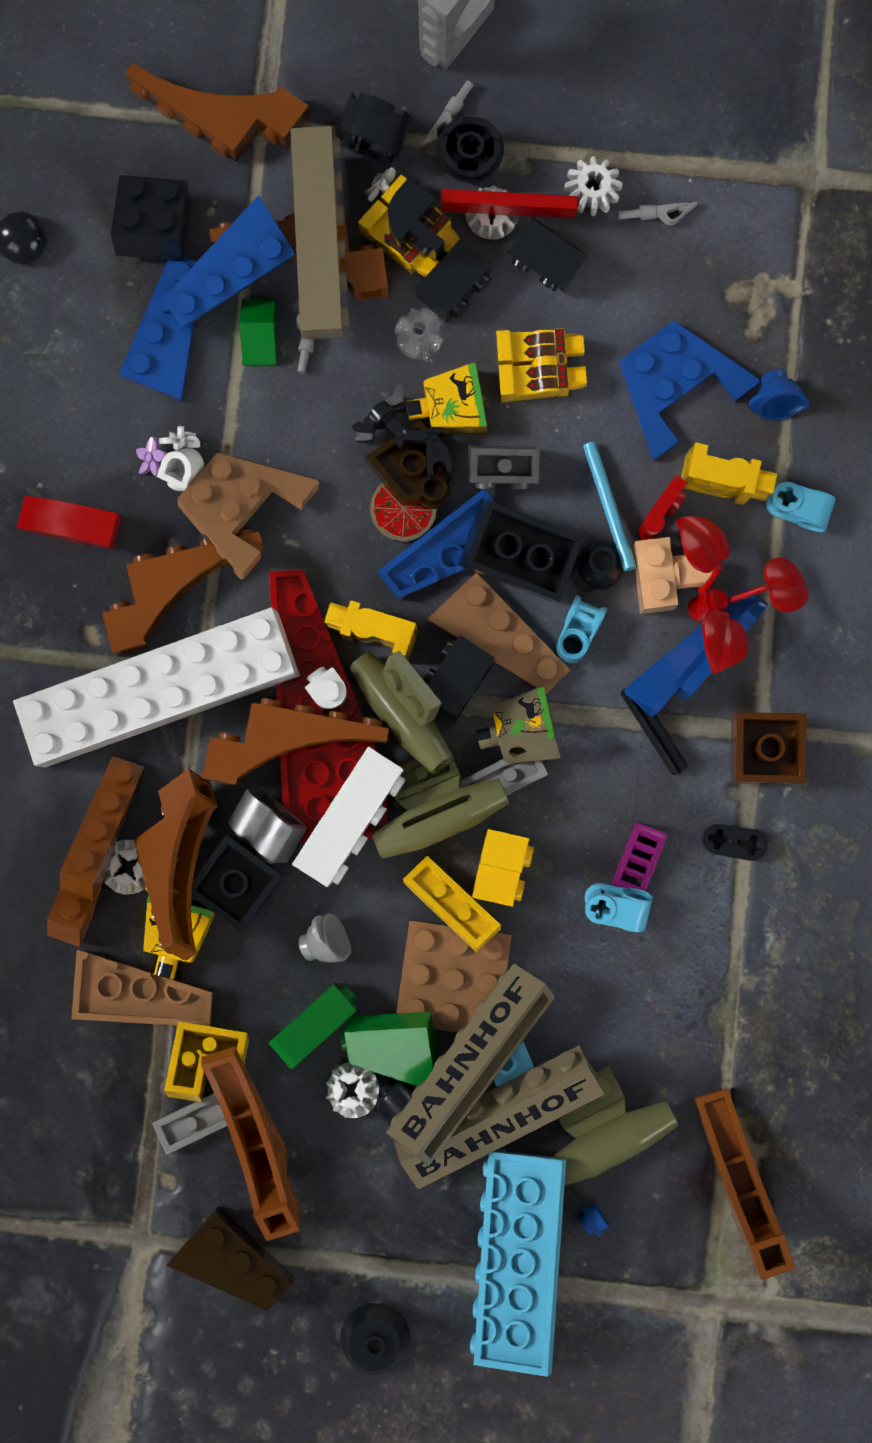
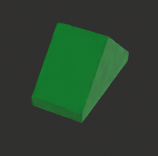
[239,298,277,366]

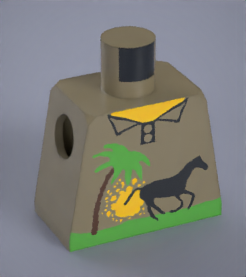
[476,687,561,763]

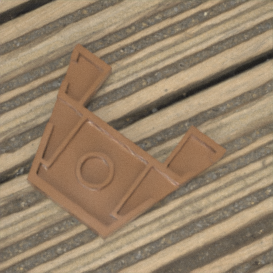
[177,453,319,580]

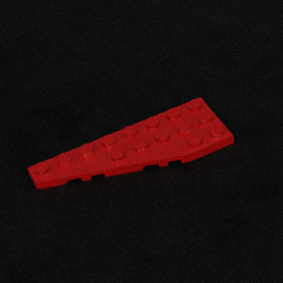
[269,569,388,844]

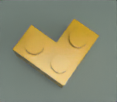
[472,829,534,907]
[164,1021,249,1103]

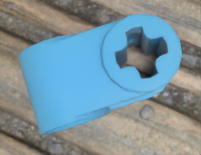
[766,482,836,533]
[556,595,607,664]
[585,883,653,932]

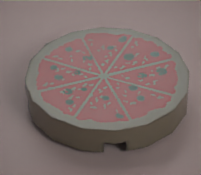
[370,483,437,543]

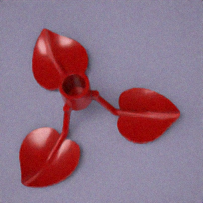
[676,516,809,674]

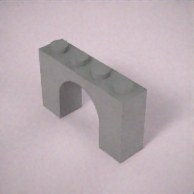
[418,0,495,70]

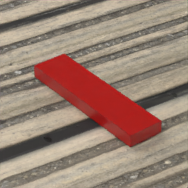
[441,189,578,219]

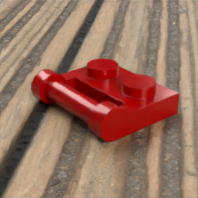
[638,475,688,540]

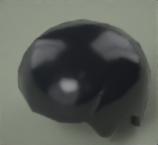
[0,212,47,264]

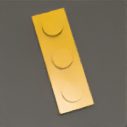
[403,856,501,953]

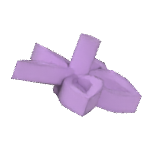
[136,436,167,477]

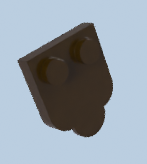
[366,419,454,509]

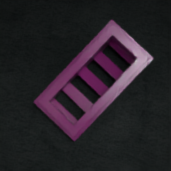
[611,822,668,891]

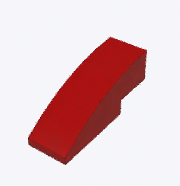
[16,496,122,551]

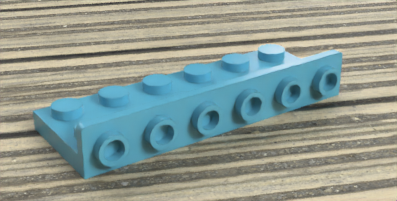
[470,1149,566,1377]

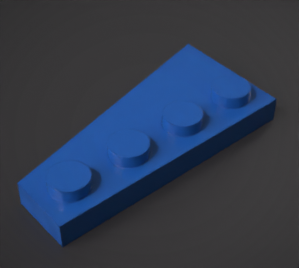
[163,195,297,329]
[119,256,196,402]
[377,489,495,599]

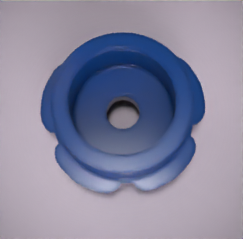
[579,1203,610,1237]

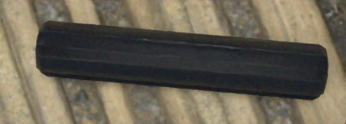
[621,688,688,775]

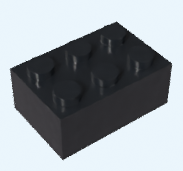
[457,500,584,602]

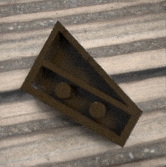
[166,1207,294,1311]

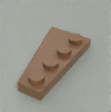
[427,573,571,694]
[71,950,213,1027]

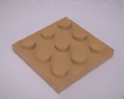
[396,920,512,1033]

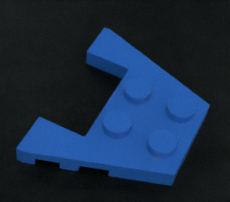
[619,321,760,462]

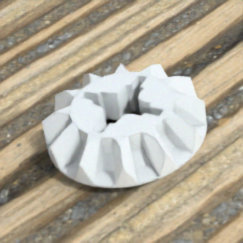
[465,185,519,240]
[104,840,145,894]
[325,1062,379,1118]

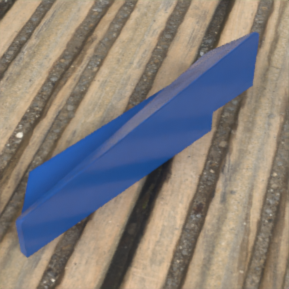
[624,588,769,717]

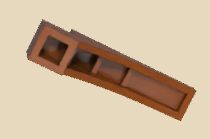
[125,63,311,162]
[210,214,389,301]
[102,529,265,656]
[202,698,390,786]
[47,756,145,947]
[134,768,218,961]
[201,1046,300,1241]
[694,1087,796,1280]

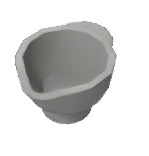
[299,913,351,963]

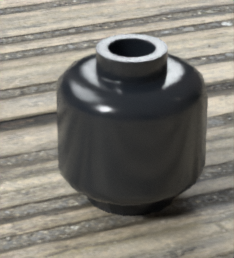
[376,1081,416,1125]

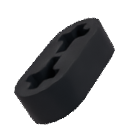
[701,824,768,861]

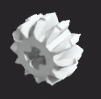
[564,156,622,217]

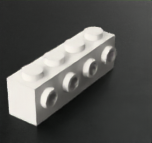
[292,747,406,887]

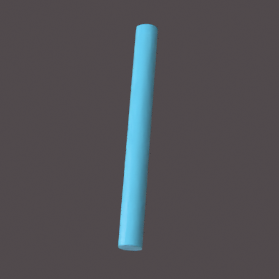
[583,441,637,571]

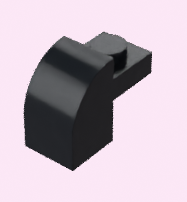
[388,177,444,261]

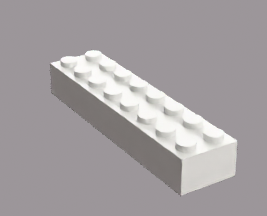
[13,607,300,768]

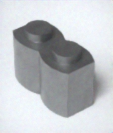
[227,789,307,864]

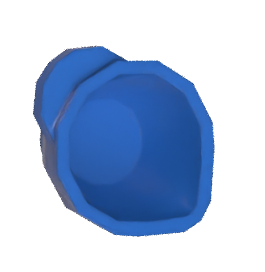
[749,370,810,421]

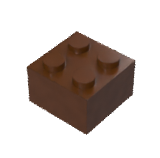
[731,712,806,785]

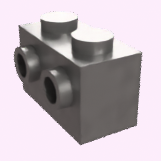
[467,445,540,489]

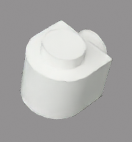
[157,447,204,492]
[305,666,347,710]

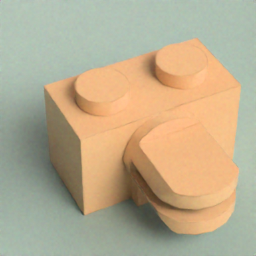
[632,537,712,614]

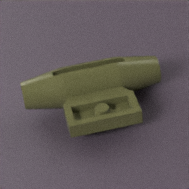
[350,650,454,774]
[372,758,510,859]
[552,1066,679,1186]

